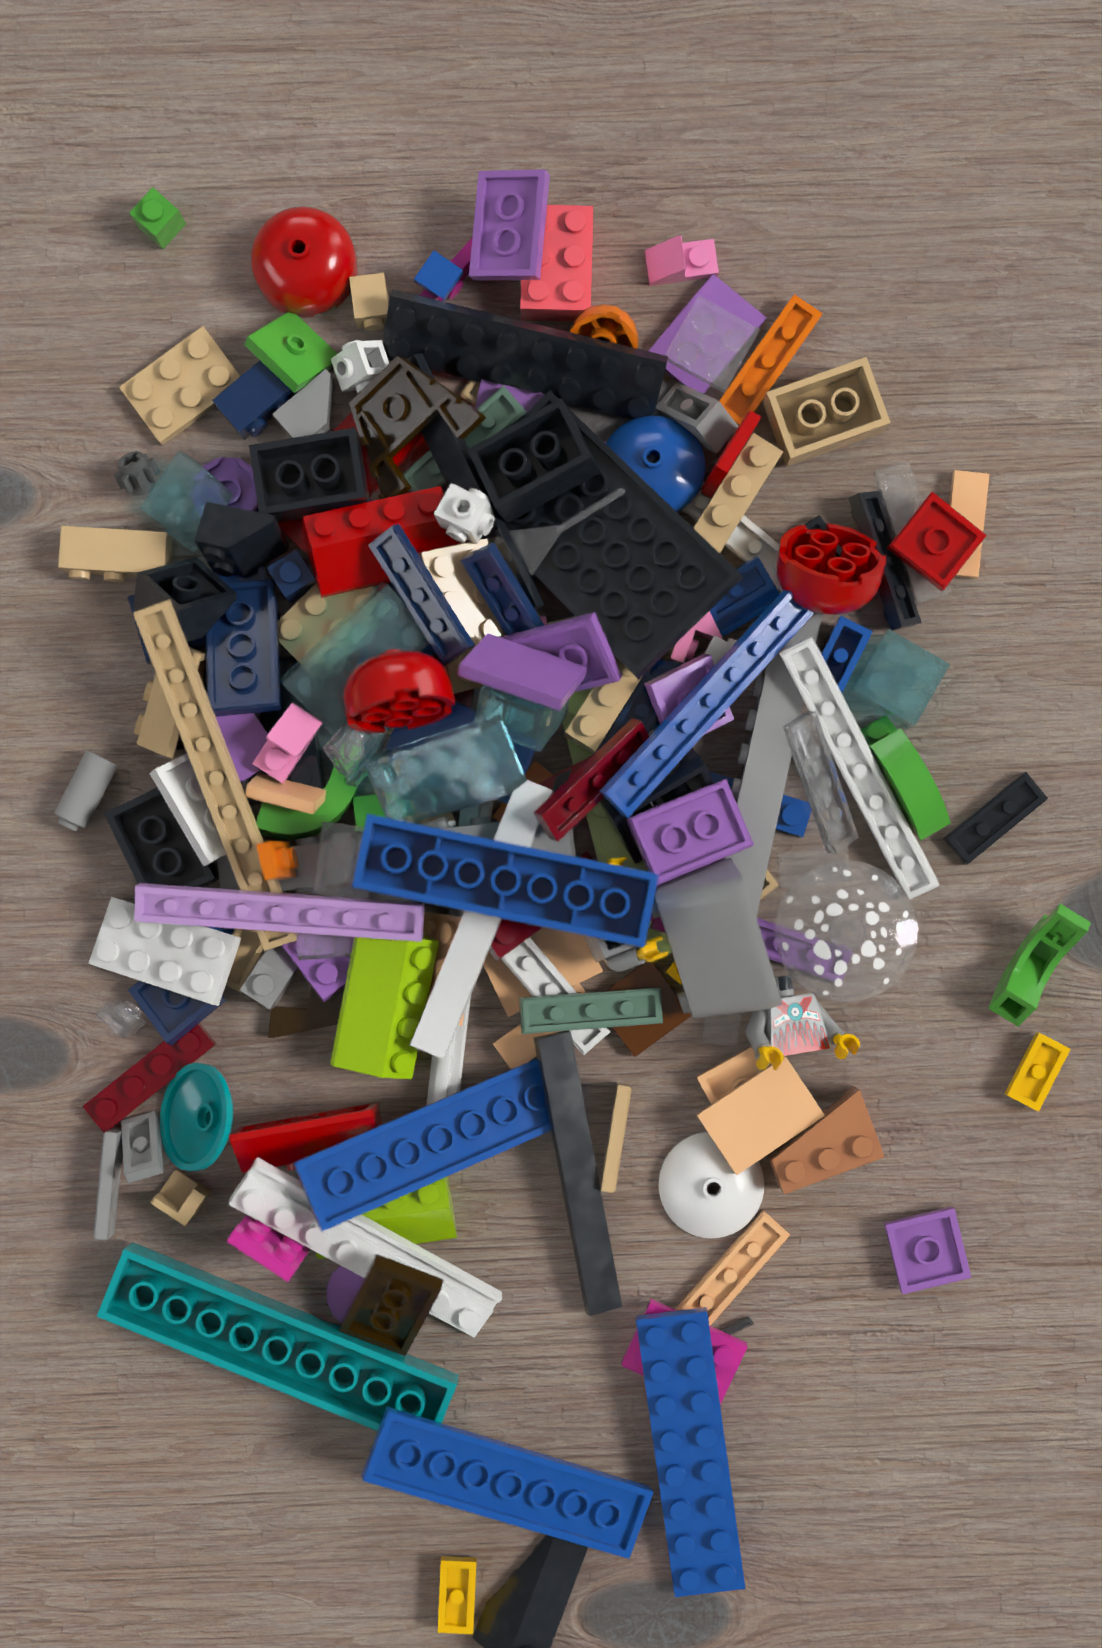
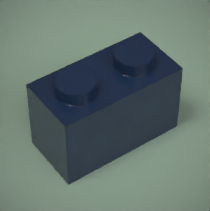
[212,360,296,440]

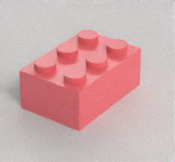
[520,205,593,322]

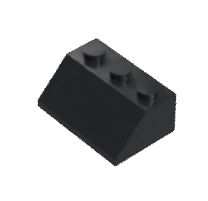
[600,747,714,864]

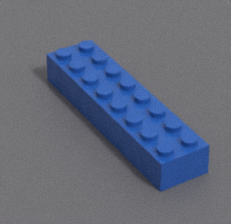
[352,814,659,947]

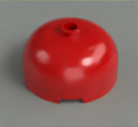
[251,206,358,318]
[776,524,886,615]
[344,649,455,733]

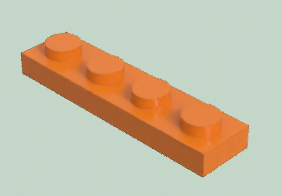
[719,294,823,426]

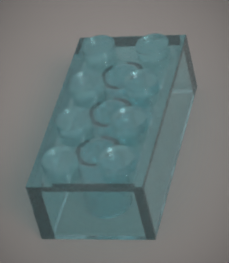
[280,582,429,736]
[364,714,527,823]

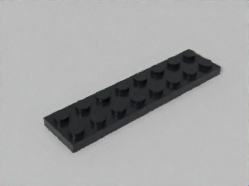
[383,289,668,419]

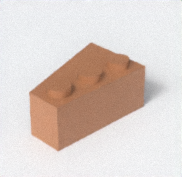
[767,1086,885,1194]

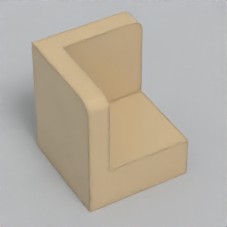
[150,1170,211,1226]

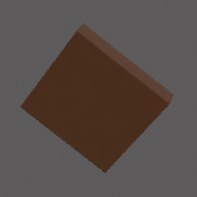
[606,961,691,1057]

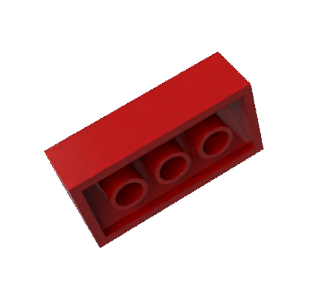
[303,486,455,598]
[229,1102,382,1173]

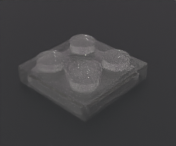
[665,295,760,393]

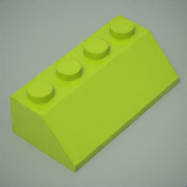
[330,934,439,1079]
[315,1176,457,1260]

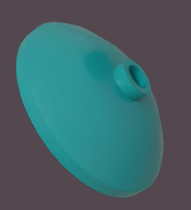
[160,1063,234,1171]

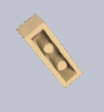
[58,526,173,582]

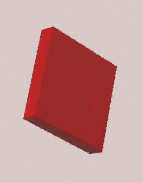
[701,411,761,499]
[887,492,987,592]

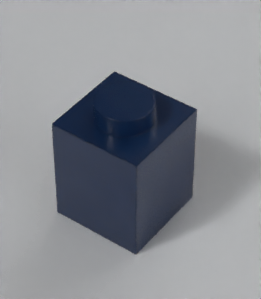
[267,549,317,604]

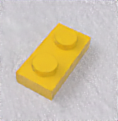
[1004,1032,1071,1112]
[437,1556,477,1634]

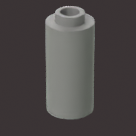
[54,750,118,831]

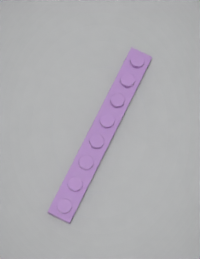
[135,883,424,942]

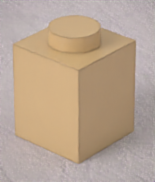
[349,272,389,331]

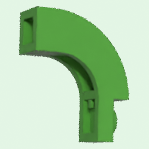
[860,715,951,841]
[256,743,359,840]
[988,904,1091,1027]

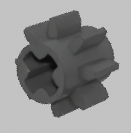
[113,451,161,496]

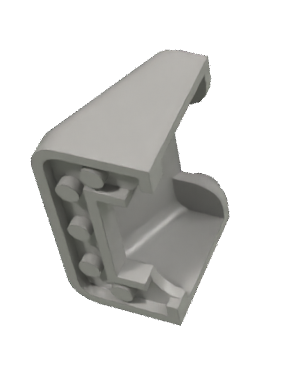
[651,858,782,1019]

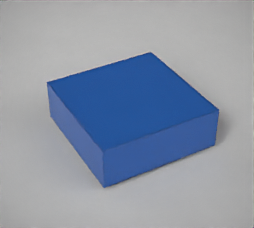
[414,251,463,302]

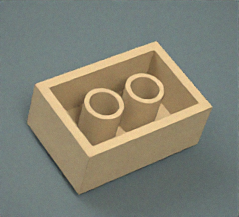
[762,357,891,467]

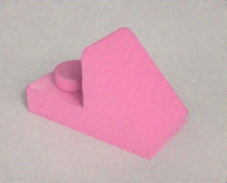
[645,235,719,286]
[669,611,722,666]
[253,703,323,784]

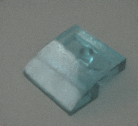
[140,450,234,552]

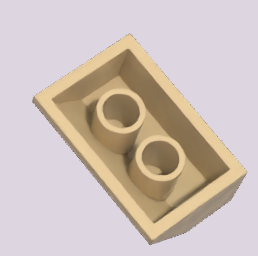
[134,647,206,758]

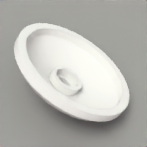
[658,1132,764,1238]

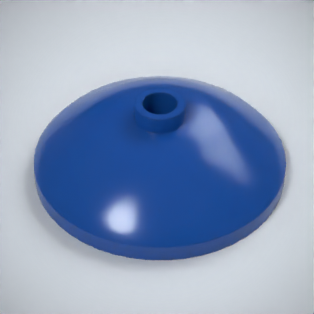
[606,416,705,512]

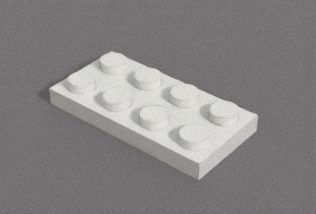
[88,897,241,1006]

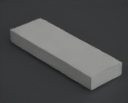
[93,1128,123,1240]

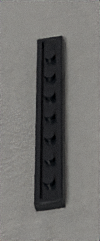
[407,353,544,610]
[534,1031,622,1316]

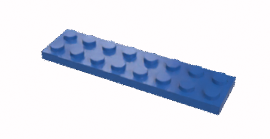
[293,1058,551,1232]
[636,1307,745,1597]
[361,1407,654,1559]

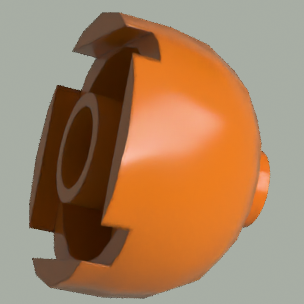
[570,304,639,348]

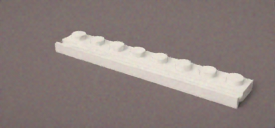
[229,1157,502,1338]

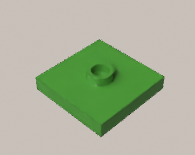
[244,312,337,393]

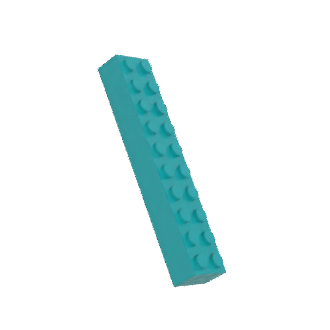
[97,1242,459,1431]

